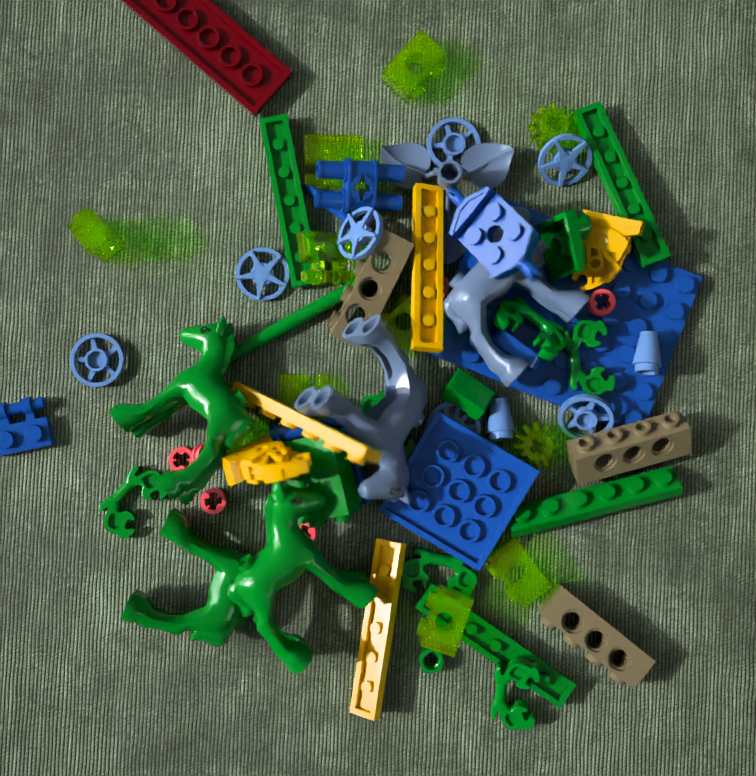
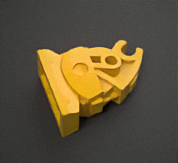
[571,210,645,292]
[221,434,312,486]

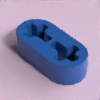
[491,328,543,373]

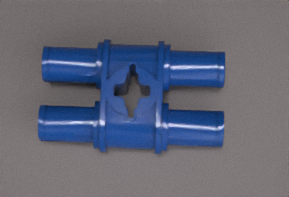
[314,157,405,213]

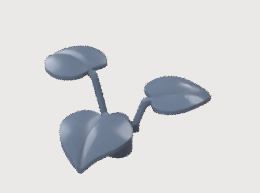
[381,142,514,266]

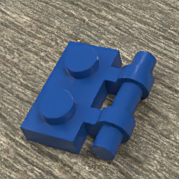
[0,396,56,457]

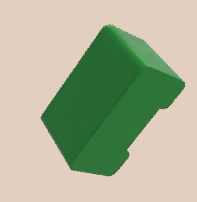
[440,369,495,421]

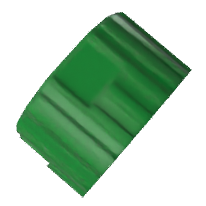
[418,645,445,674]

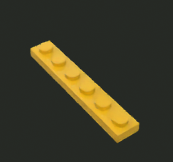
[411,182,443,353]
[232,381,383,465]
[349,538,407,721]

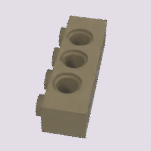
[327,228,415,351]
[566,410,691,485]
[536,582,656,689]

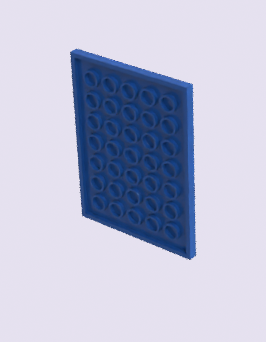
[425,198,703,428]

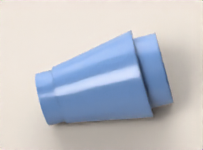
[632,331,662,376]
[487,398,516,441]

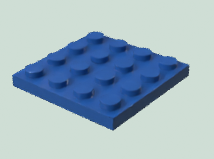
[378,410,540,571]

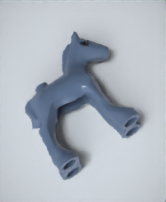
[443,206,591,387]
[294,314,428,504]

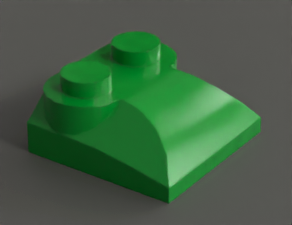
[536,209,592,281]

